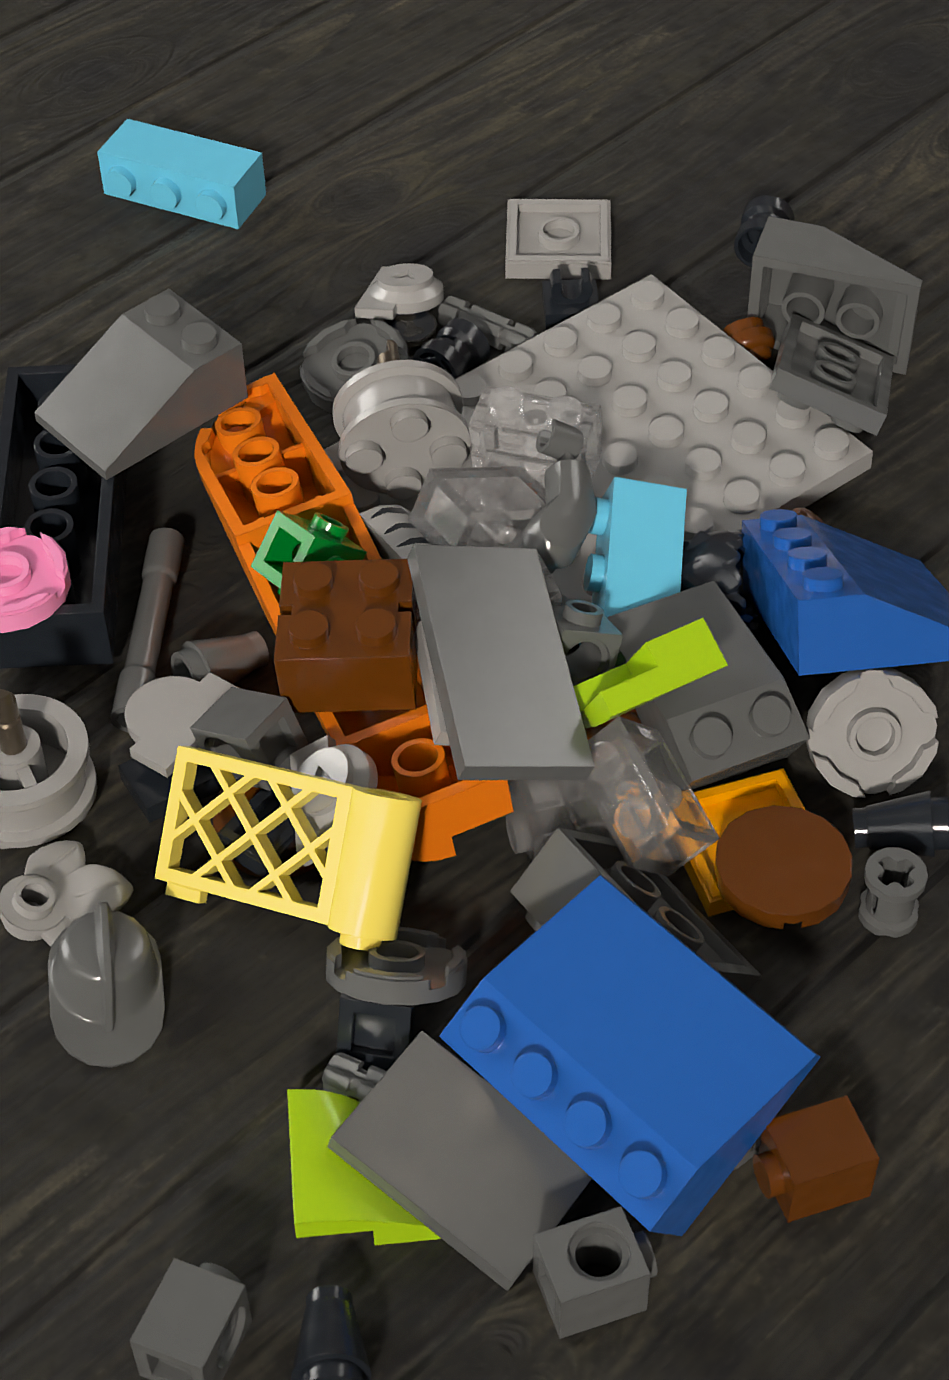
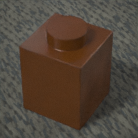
[753,1095,880,1223]

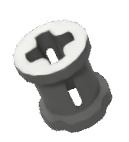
[858,847,928,938]

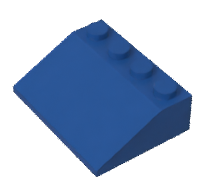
[742,509,949,676]
[439,875,821,1236]

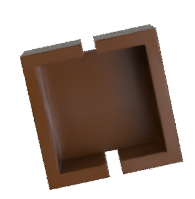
[274,559,420,713]

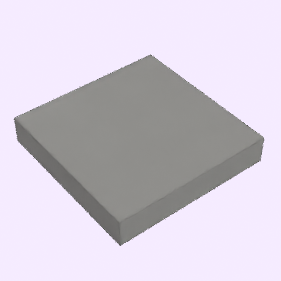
[505,199,611,279]

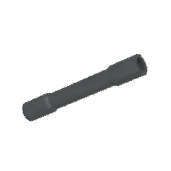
[110,527,185,732]

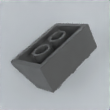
[510,828,762,993]

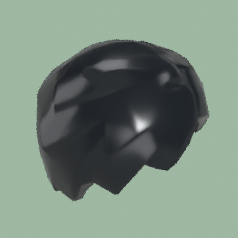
[680,531,761,631]

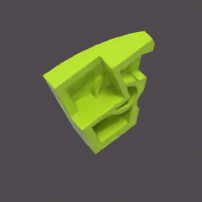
[573,618,728,728]
[287,1089,441,1245]

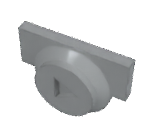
[354,263,444,320]
[125,672,238,778]
[290,735,378,867]

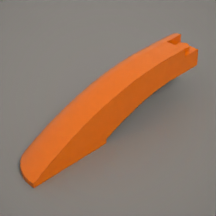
[194,373,514,862]

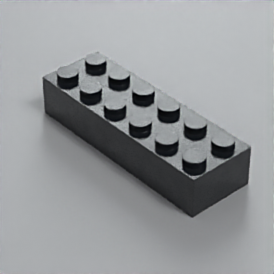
[0,364,128,669]

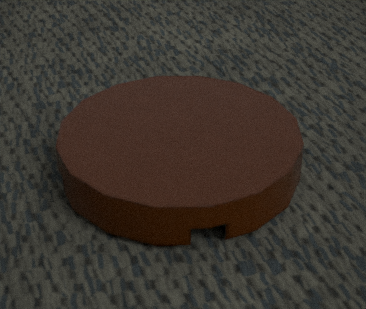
[714,805,852,929]

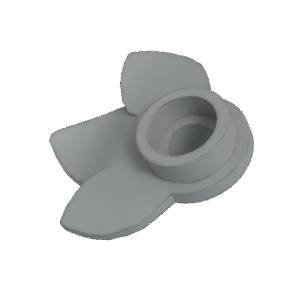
[0,840,133,946]

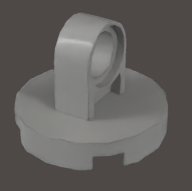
[806,667,939,798]

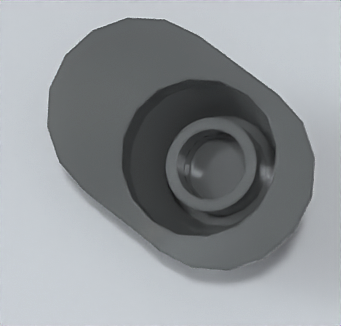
[48,902,165,1068]

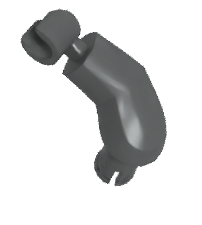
[521,419,597,582]

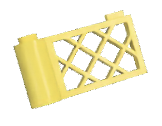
[155,746,422,951]

